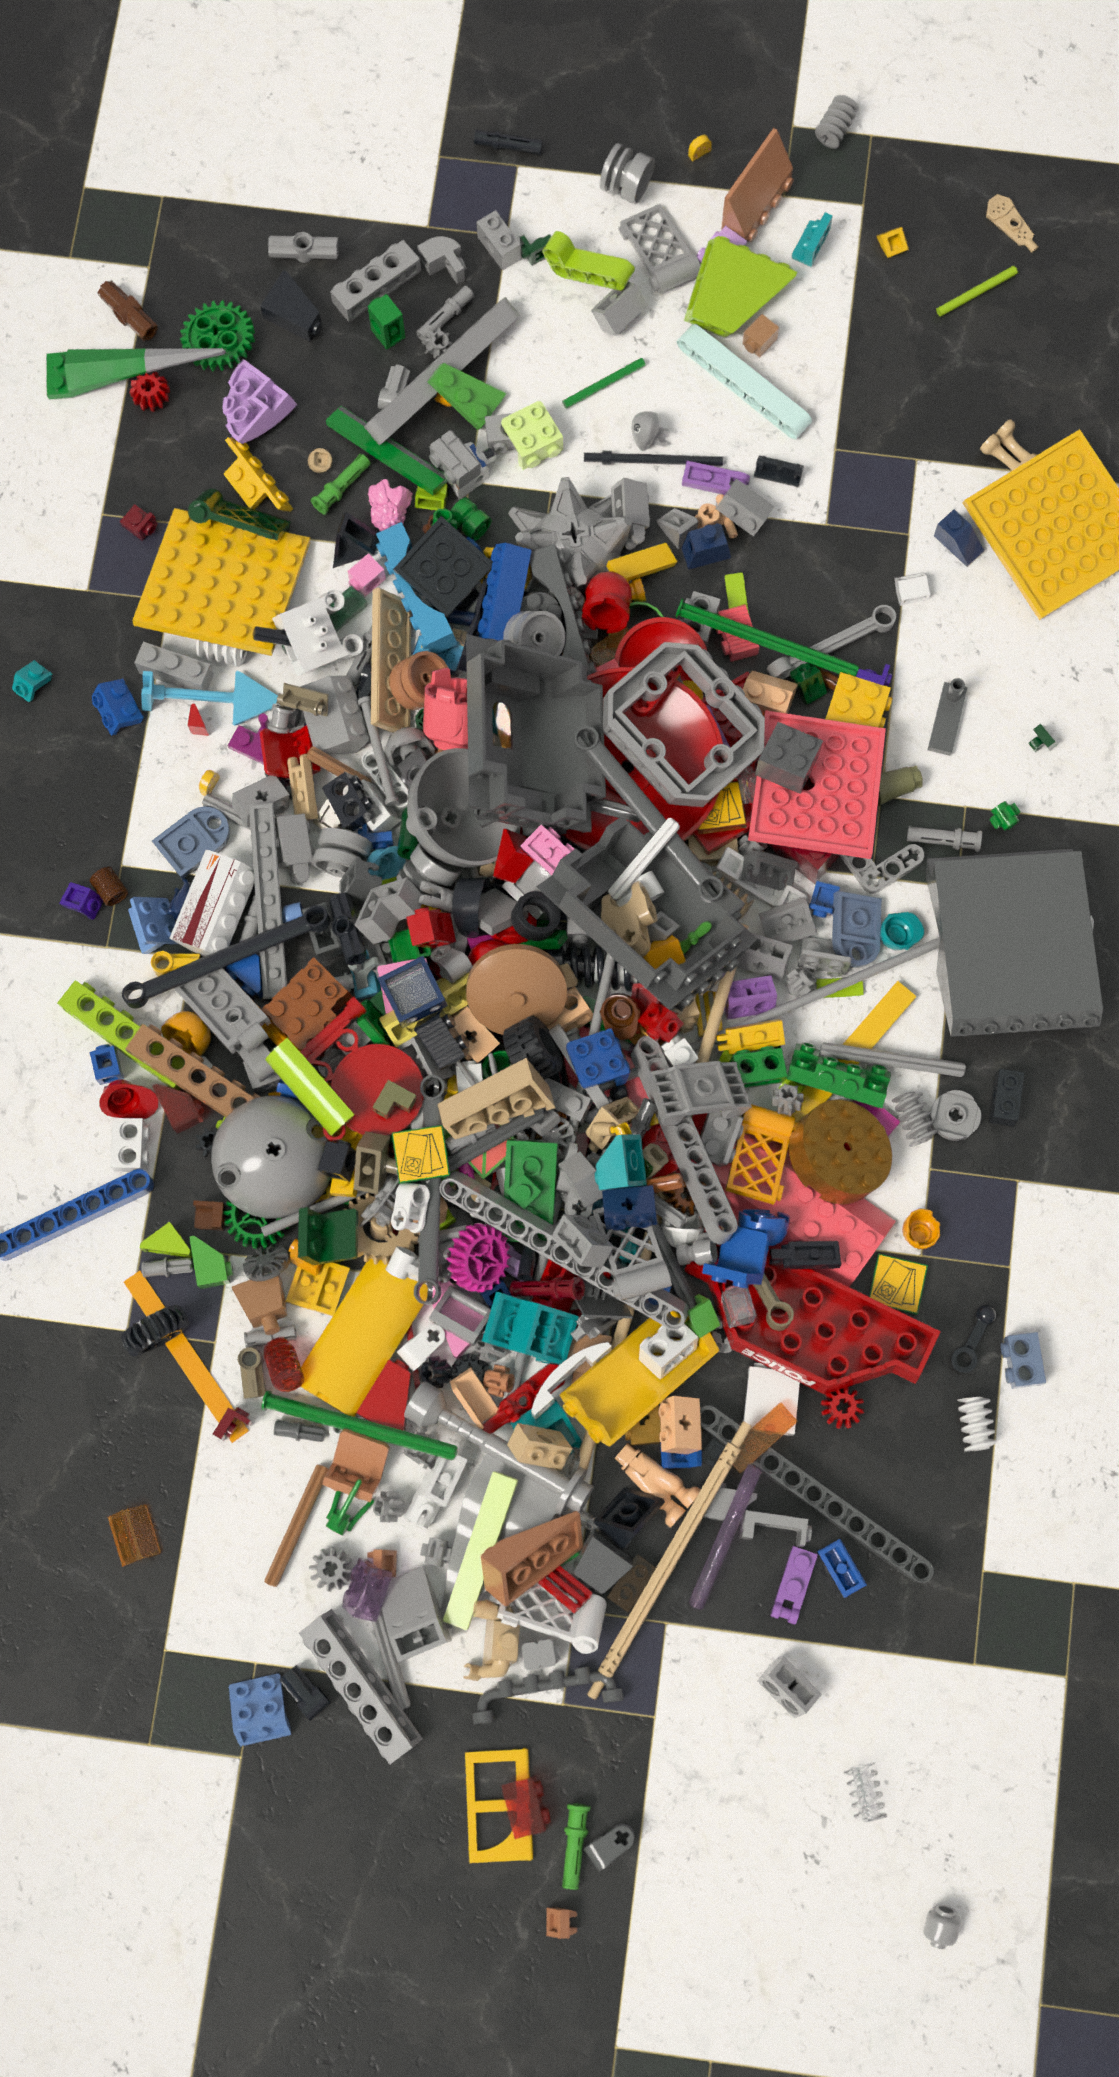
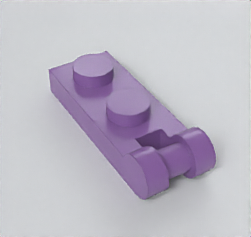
[682,461,750,495]
[770,1546,817,1625]

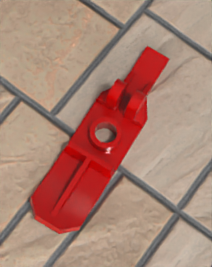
[482,1363,565,1434]

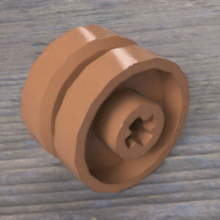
[389,651,451,711]

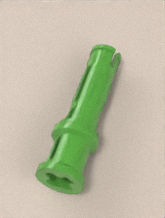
[311,454,371,514]
[562,1803,591,1890]

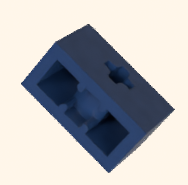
[602,1185,657,1231]

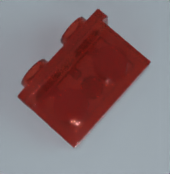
[501,1775,551,1839]

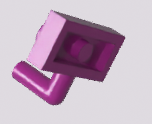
[228,713,270,765]

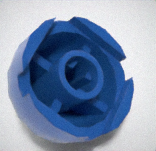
[738,1209,790,1250]

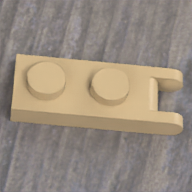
[288,754,318,821]

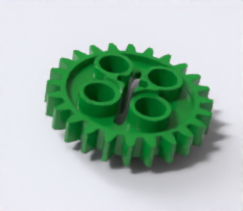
[180,300,255,371]

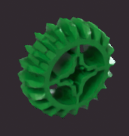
[224,1201,290,1249]

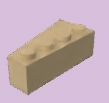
[438,1058,555,1139]

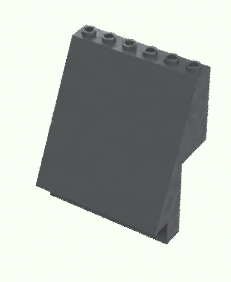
[926,849,1103,1037]

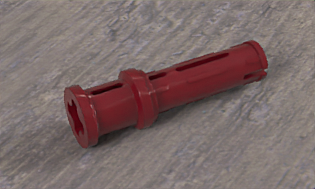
[510,1277,585,1300]

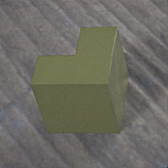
[372,1080,417,1119]

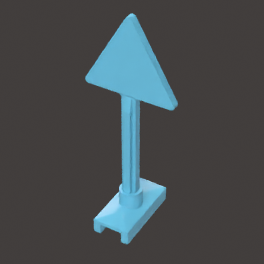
[141,671,278,726]

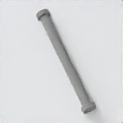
[358,696,400,807]

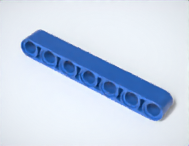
[0,1169,154,1261]

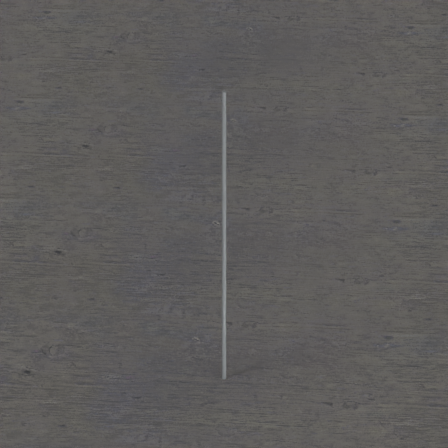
[261,937,940,1237]

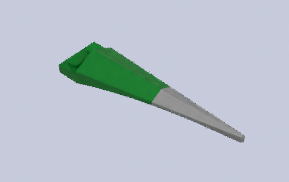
[46,349,226,400]

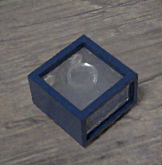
[378,956,448,1028]

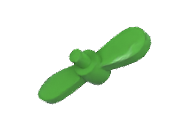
[679,921,712,954]

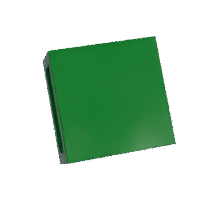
[388,929,431,963]

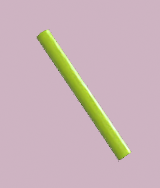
[936,266,1018,317]

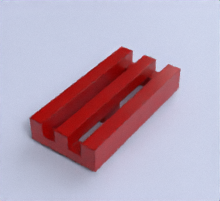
[538,1566,592,1614]

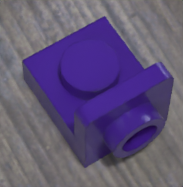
[856,664,892,687]
[59,882,103,920]

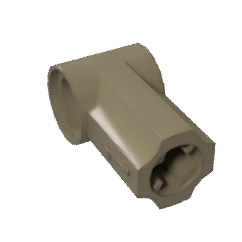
[238,1347,266,1399]

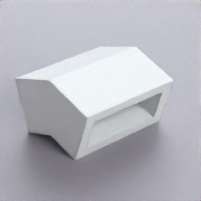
[895,573,930,606]

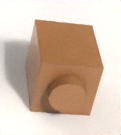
[742,314,779,358]

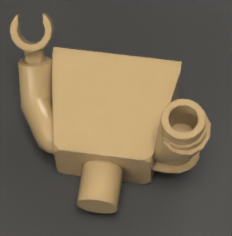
[463,1599,520,1681]

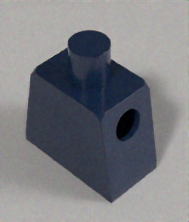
[682,523,731,570]

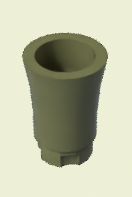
[877,765,923,806]

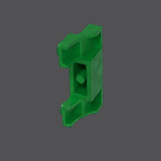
[786,1042,891,1108]

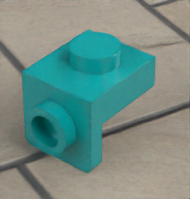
[12,660,52,702]

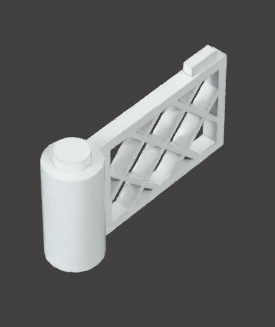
[497,1583,607,1654]

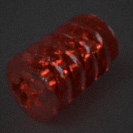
[263,1338,304,1392]

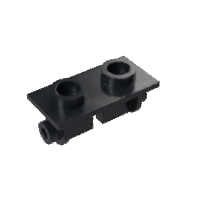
[753,455,804,487]

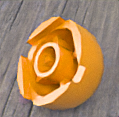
[161,1011,211,1056]

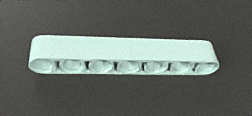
[676,324,812,439]

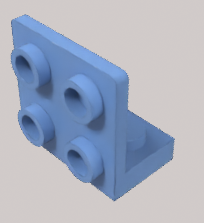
[229,1674,291,1746]

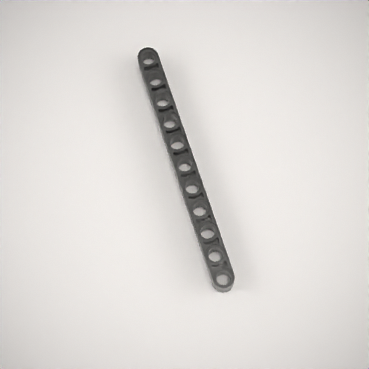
[700,1405,934,1583]

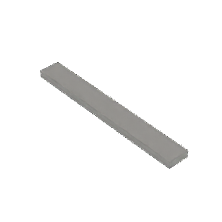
[249,803,287,1000]

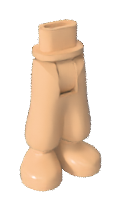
[615,1443,701,1528]

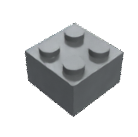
[755,722,823,794]

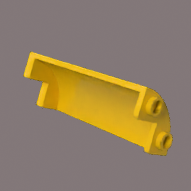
[292,1258,428,1417]
[560,1311,720,1447]

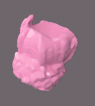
[368,479,412,531]

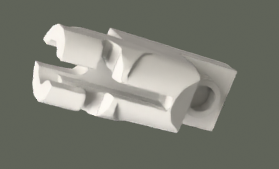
[403,1454,467,1530]

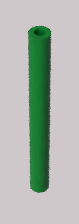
[562,357,645,409]

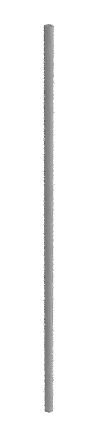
[507,953,615,1396]

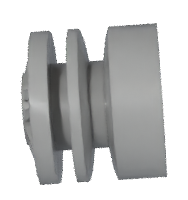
[599,143,655,205]
[396,843,462,896]

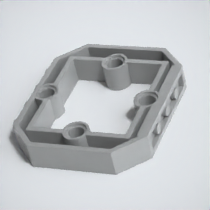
[603,642,765,807]

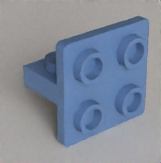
[128,897,178,954]

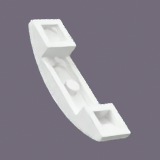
[716,847,807,908]
[531,1342,612,1420]

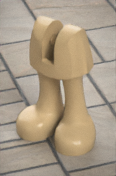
[980,419,1037,470]

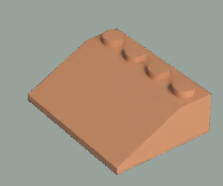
[721,128,793,243]

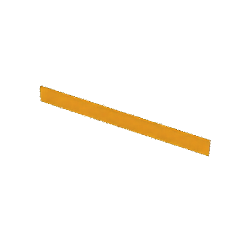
[124,1271,249,1443]

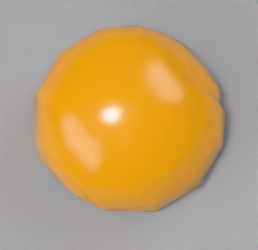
[902,1208,940,1250]

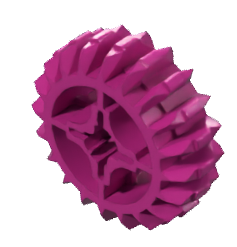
[446,1223,511,1292]

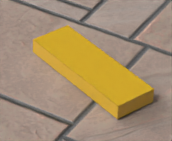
[606,543,677,581]

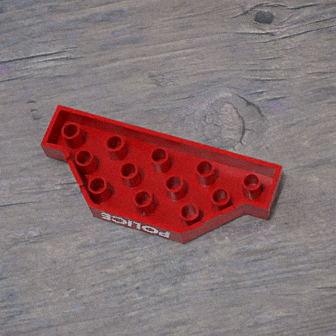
[685,1226,941,1394]

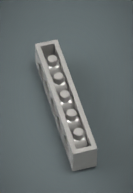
[299,1609,423,1764]

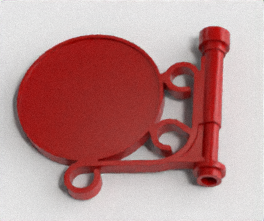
[300,997,424,1142]

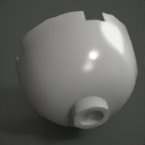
[385,727,435,772]

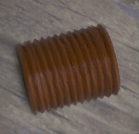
[90,866,128,906]

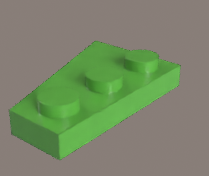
[427,363,507,430]

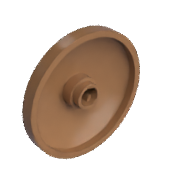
[466,944,567,1035]

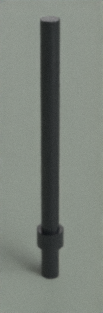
[583,450,723,466]

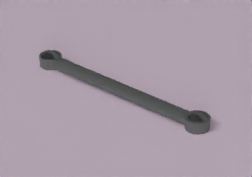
[574,726,723,903]
[414,1075,448,1305]

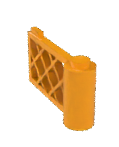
[725,1104,798,1205]

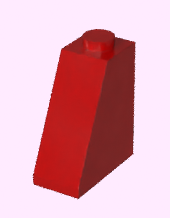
[356,1359,412,1431]

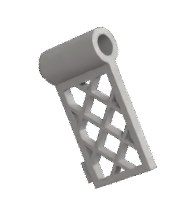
[618,204,700,293]
[589,1207,672,1301]

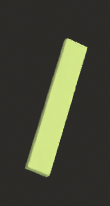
[443,1471,518,1630]

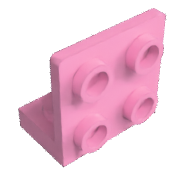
[521,825,575,876]

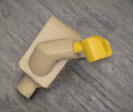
[586,1097,659,1154]

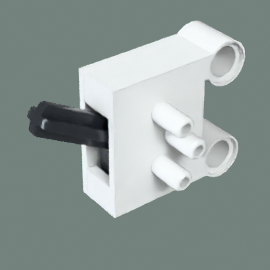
[253,589,364,676]

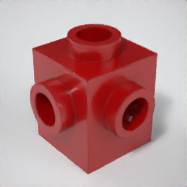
[638,1002,684,1043]

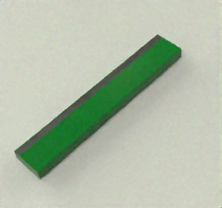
[326,406,448,495]

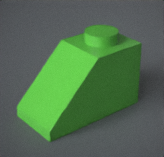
[189,1236,234,1289]

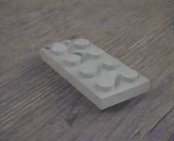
[174,968,271,1054]

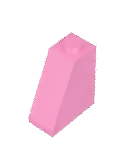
[432,1281,486,1359]

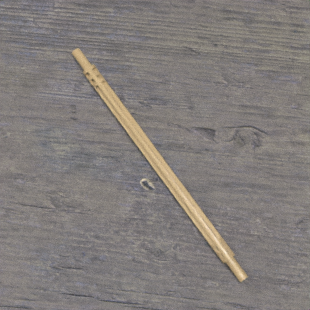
[587,1421,752,1700]

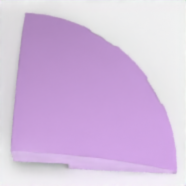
[223,359,297,444]

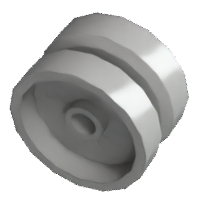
[503,611,565,655]
[312,828,372,878]

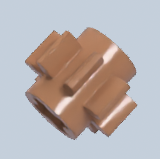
[483,1364,515,1397]

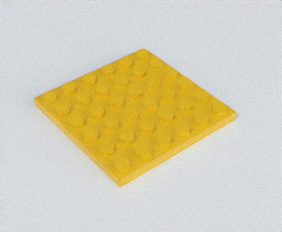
[963,429,1119,620]
[133,508,310,656]

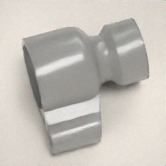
[676,1232,718,1265]

